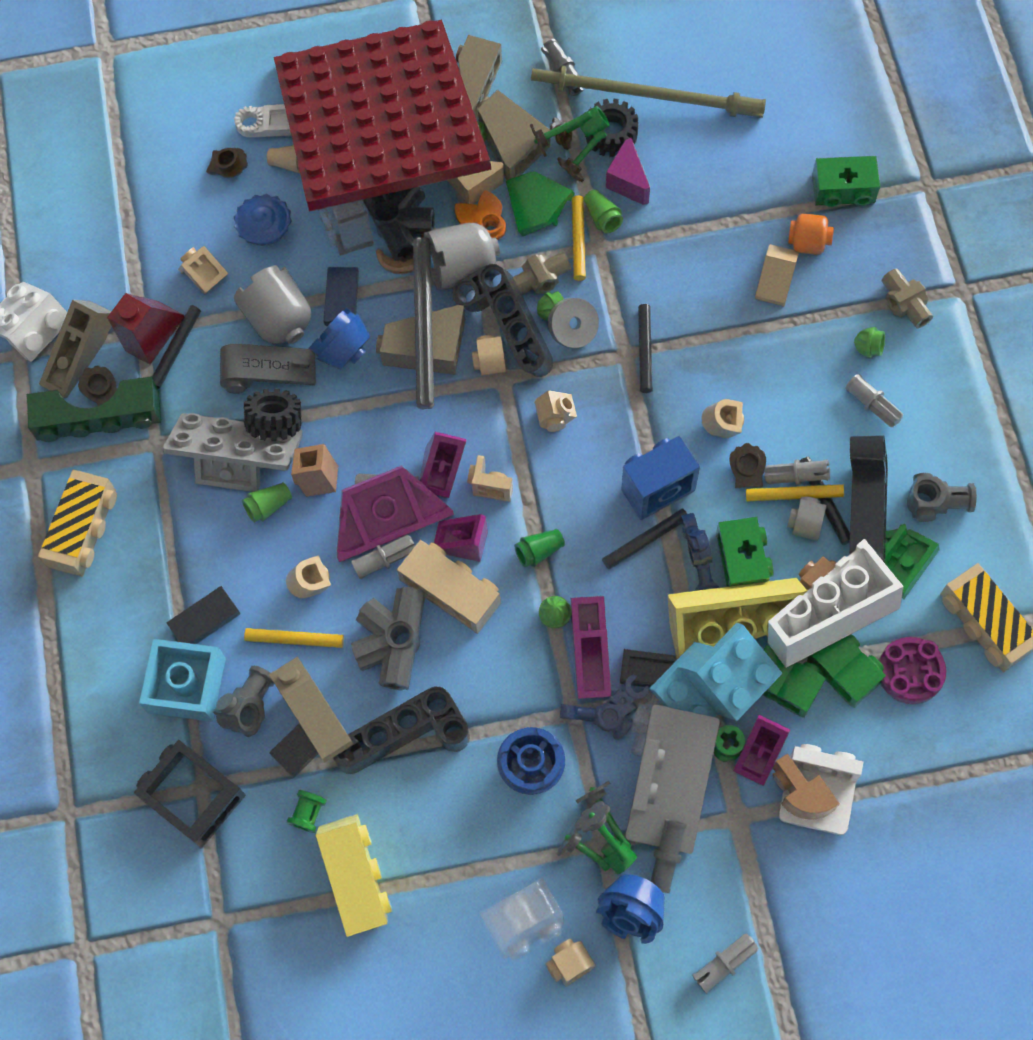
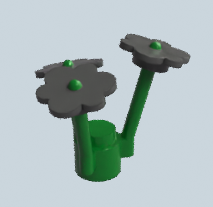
[557,781,637,875]

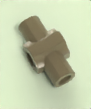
[513,251,572,295]
[881,269,933,329]

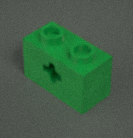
[812,156,880,207]
[716,517,774,587]

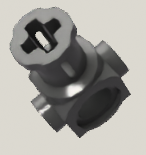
[907,473,977,522]
[213,665,274,737]

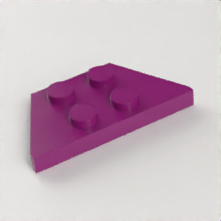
[336,465,454,562]

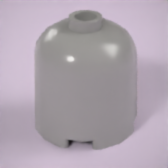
[424,223,500,290]
[234,265,311,344]

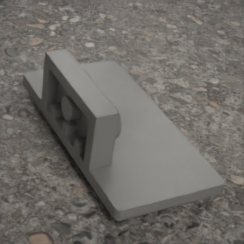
[163,413,303,492]
[626,704,720,854]

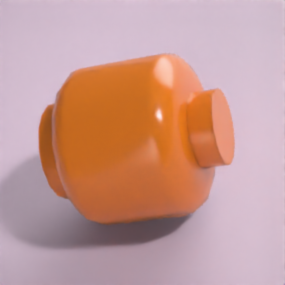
[788,213,834,255]

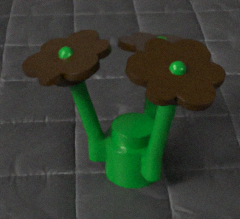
[530,106,610,182]

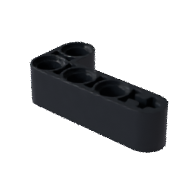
[452,264,553,377]
[849,436,888,563]
[333,686,470,774]

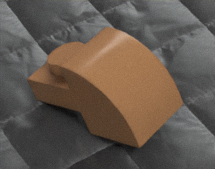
[773,753,840,820]

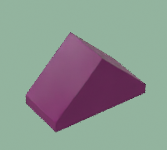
[606,138,650,205]
[419,432,466,498]
[434,514,488,562]
[733,715,790,786]

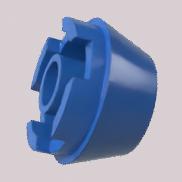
[309,307,371,370]
[497,727,565,795]
[596,874,665,944]

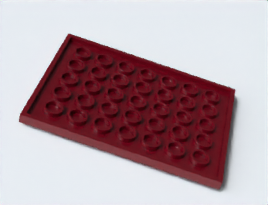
[274,19,492,212]

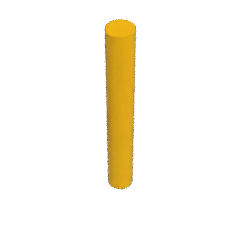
[572,195,586,281]
[746,484,844,502]
[244,628,344,648]

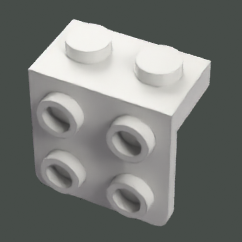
[0,282,67,362]
[779,744,864,835]

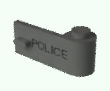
[220,344,316,394]

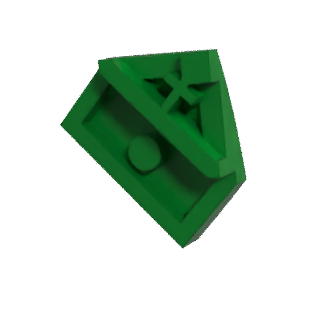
[506,171,575,236]
[885,524,940,599]

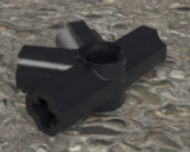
[362,187,435,262]

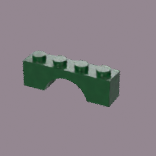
[26,376,161,442]

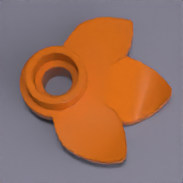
[454,190,506,240]

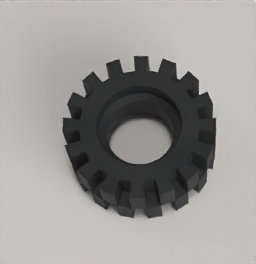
[585,98,638,157]
[244,388,301,442]

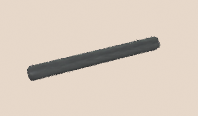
[413,237,434,409]

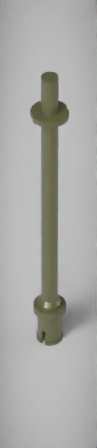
[531,66,766,118]

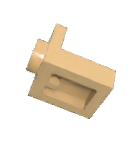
[178,246,229,295]
[467,455,513,502]

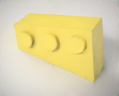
[316,814,392,937]

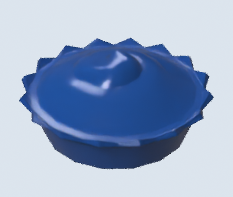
[233,193,292,246]

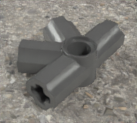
[351,587,426,691]

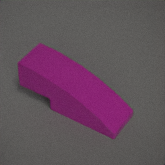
[570,596,611,699]

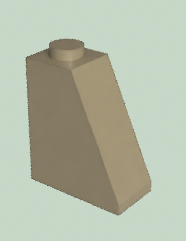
[478,90,551,181]
[376,305,466,375]

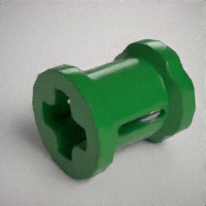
[713,725,745,762]
[286,790,327,833]

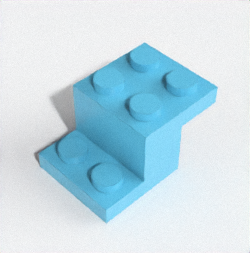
[649,623,782,721]

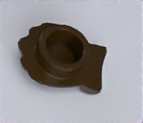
[206,148,248,178]
[78,366,117,406]
[729,443,766,488]

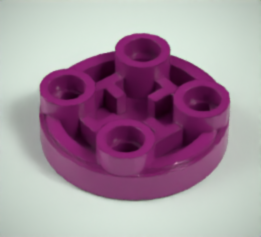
[879,637,946,704]

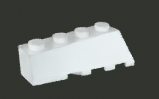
[768,539,903,668]

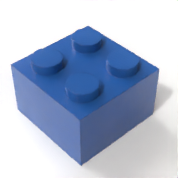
[621,435,700,520]

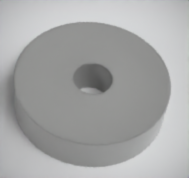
[548,298,599,348]

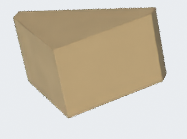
[447,161,504,204]
[755,244,799,306]

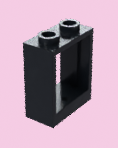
[134,739,246,849]

